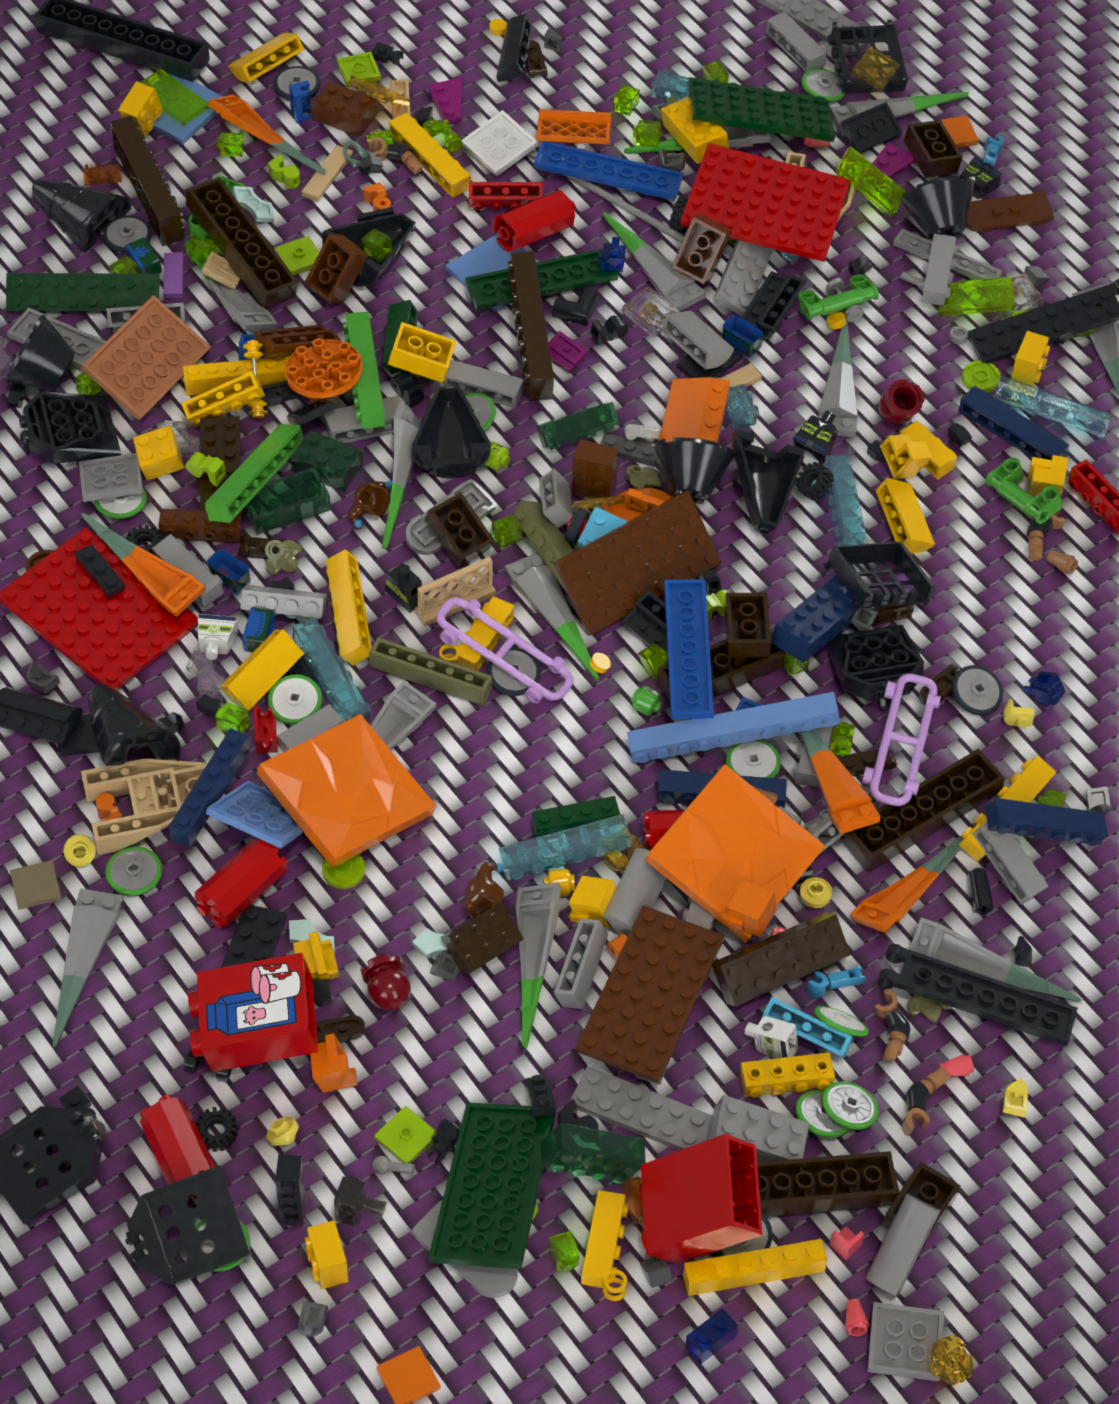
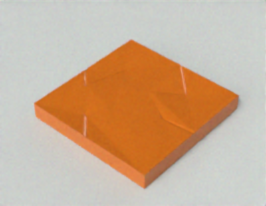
[256,714,436,868]
[644,764,825,943]

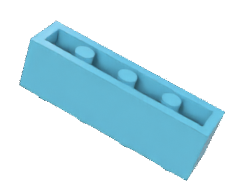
[762,997,855,1058]

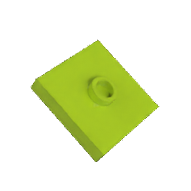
[337,52,381,87]
[275,236,319,275]
[374,1106,435,1164]

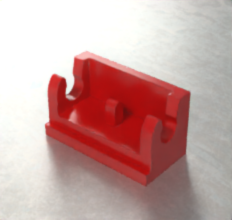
[253,706,278,754]

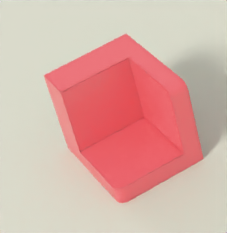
[829,1227,865,1260]

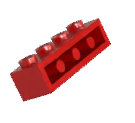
[469,182,543,210]
[1068,459,1119,534]

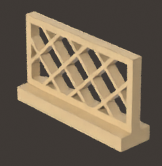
[415,556,496,627]

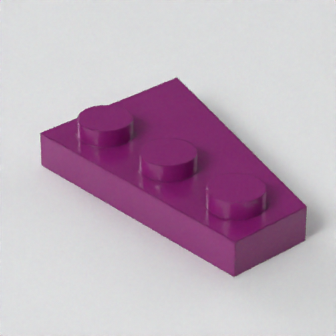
[428,77,462,126]
[862,143,916,187]

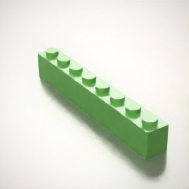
[343,312,385,429]
[205,424,304,523]

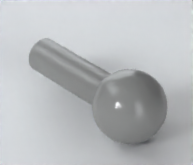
[900,271,925,291]
[372,1156,415,1174]

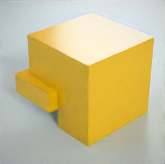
[1027,455,1068,496]
[569,876,616,929]
[293,931,340,981]

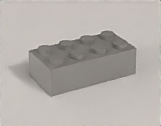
[708,1095,809,1162]

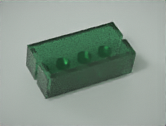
[243,467,331,535]
[541,1122,646,1184]

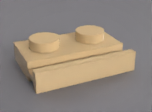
[201,252,240,290]

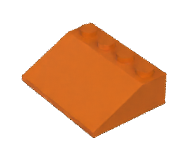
[659,377,730,443]

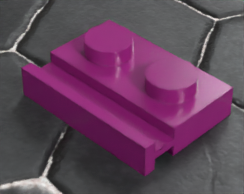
[548,330,588,374]

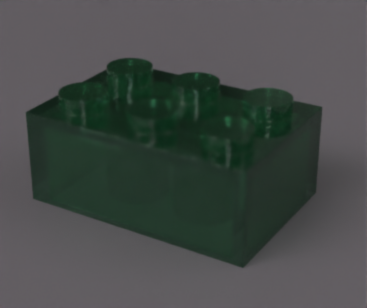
[291,430,363,492]

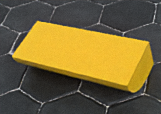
[228,33,304,83]
[876,478,935,554]
[220,629,304,711]

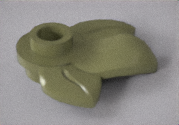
[625,465,661,489]
[264,540,302,576]
[908,994,952,1023]

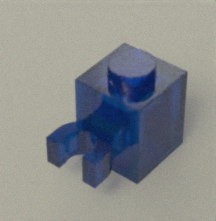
[598,237,626,272]
[1023,671,1066,705]

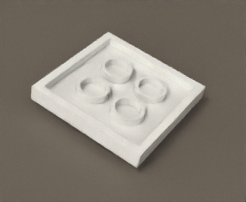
[461,110,538,177]

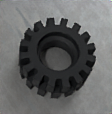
[669,196,689,233]
[796,462,834,501]
[126,525,162,555]
[196,1107,238,1152]

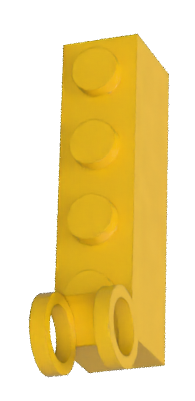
[439,596,515,671]
[581,1190,629,1301]

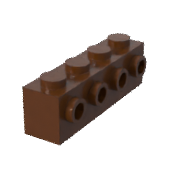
[158,509,242,543]

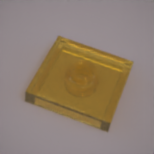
[851,46,900,91]
[571,495,625,511]

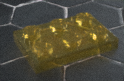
[349,75,410,107]

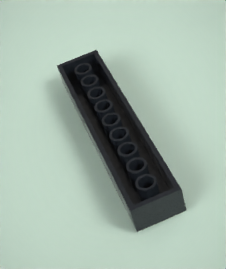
[34,0,210,82]

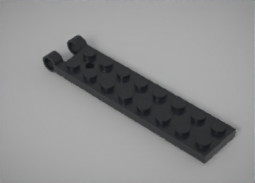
[968,279,1119,364]
[183,905,287,1081]
[877,944,1078,1047]

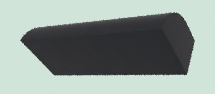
[496,14,532,82]

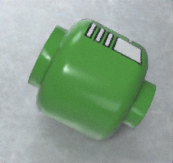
[631,685,663,716]

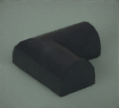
[552,287,599,326]

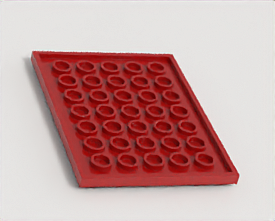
[680,143,851,262]
[0,527,198,691]

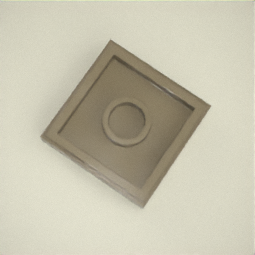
[10,860,62,910]

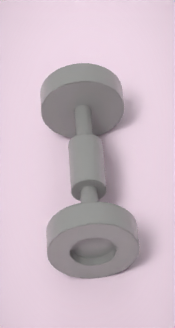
[826,278,864,323]

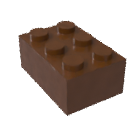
[312,82,377,137]
[672,214,733,284]
[305,234,368,303]
[572,439,618,504]

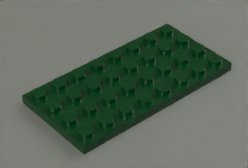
[687,77,835,142]
[428,1102,556,1269]

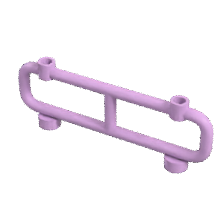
[437,597,573,704]
[862,674,941,806]

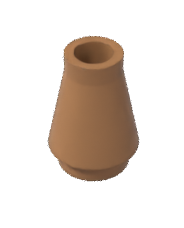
[1046,550,1078,574]

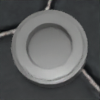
[949,326,968,345]

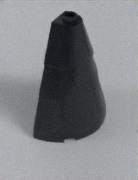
[32,179,132,253]
[322,213,416,287]
[411,385,491,478]
[731,429,804,534]
[88,684,181,766]

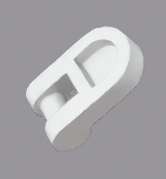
[624,424,660,441]

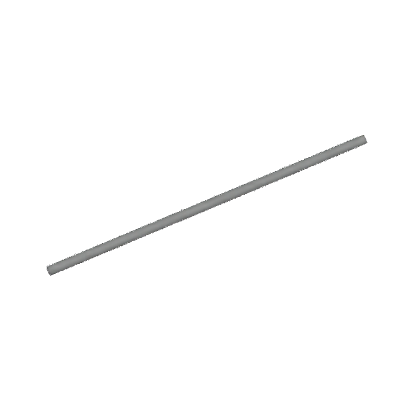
[527,150,685,242]

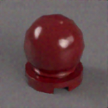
[879,379,925,425]
[360,954,411,1011]

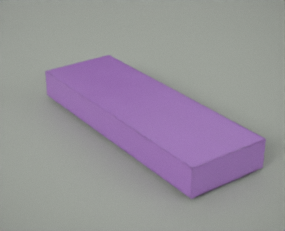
[163,252,183,299]

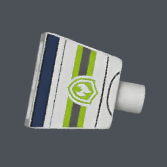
[198,614,238,660]
[745,1016,798,1059]

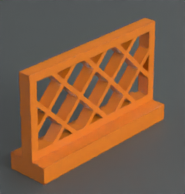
[537,109,611,145]

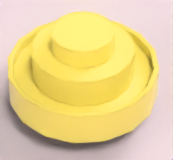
[63,834,96,867]
[800,877,832,908]
[266,1116,299,1146]

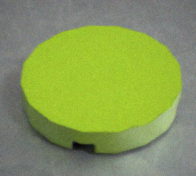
[962,361,1000,393]
[322,854,365,889]

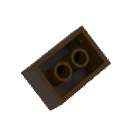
[904,120,963,178]
[424,492,494,568]
[724,592,771,658]
[440,901,524,975]
[882,1161,961,1250]

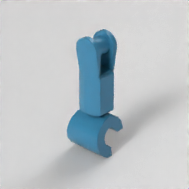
[983,134,1004,167]
[806,966,867,999]

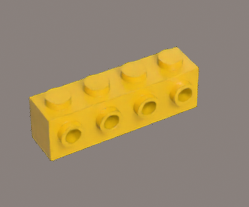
[181,371,265,428]
[740,1052,835,1098]

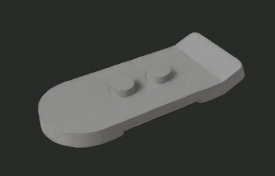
[406,479,497,555]
[411,1201,518,1298]

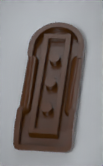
[966,190,1055,232]

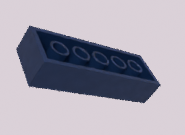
[771,575,874,663]

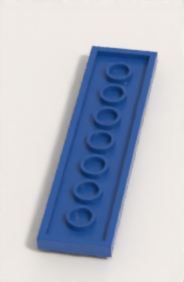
[533,141,684,201]
[664,580,714,719]

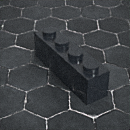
[275,1155,306,1225]

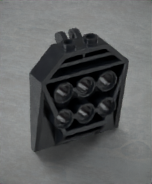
[19,392,122,463]
[825,624,924,711]
[0,1106,102,1225]
[125,1165,251,1285]

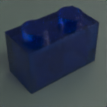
[685,1308,738,1365]

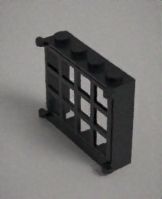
[828,19,908,94]
[823,541,935,611]

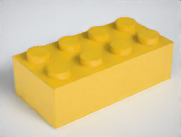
[661,97,729,164]

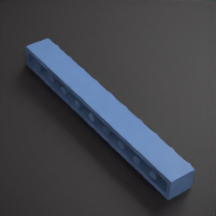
[627,692,840,764]

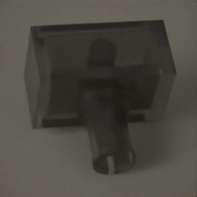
[334,1176,387,1227]

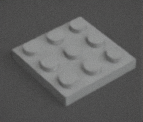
[79,453,143,502]
[867,1302,944,1381]

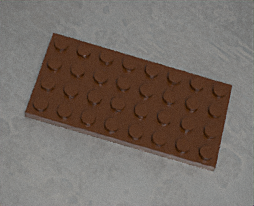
[553,491,722,635]
[575,905,725,1084]

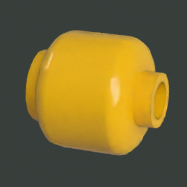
[543,869,575,897]

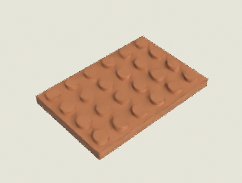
[80,295,211,421]

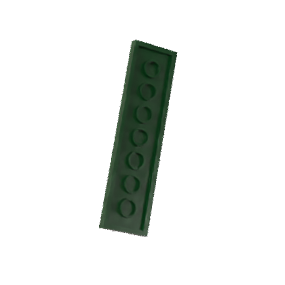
[464,248,619,310]
[6,273,160,312]

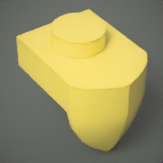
[1004,699,1035,727]
[1003,1079,1028,1118]

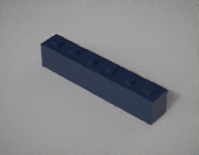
[959,386,1069,460]
[169,728,251,847]
[657,769,787,808]
[985,798,1108,846]

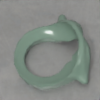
[343,141,368,169]

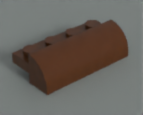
[254,325,341,358]

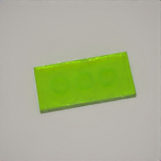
[140,68,210,126]
[835,146,906,217]
[938,277,1015,317]

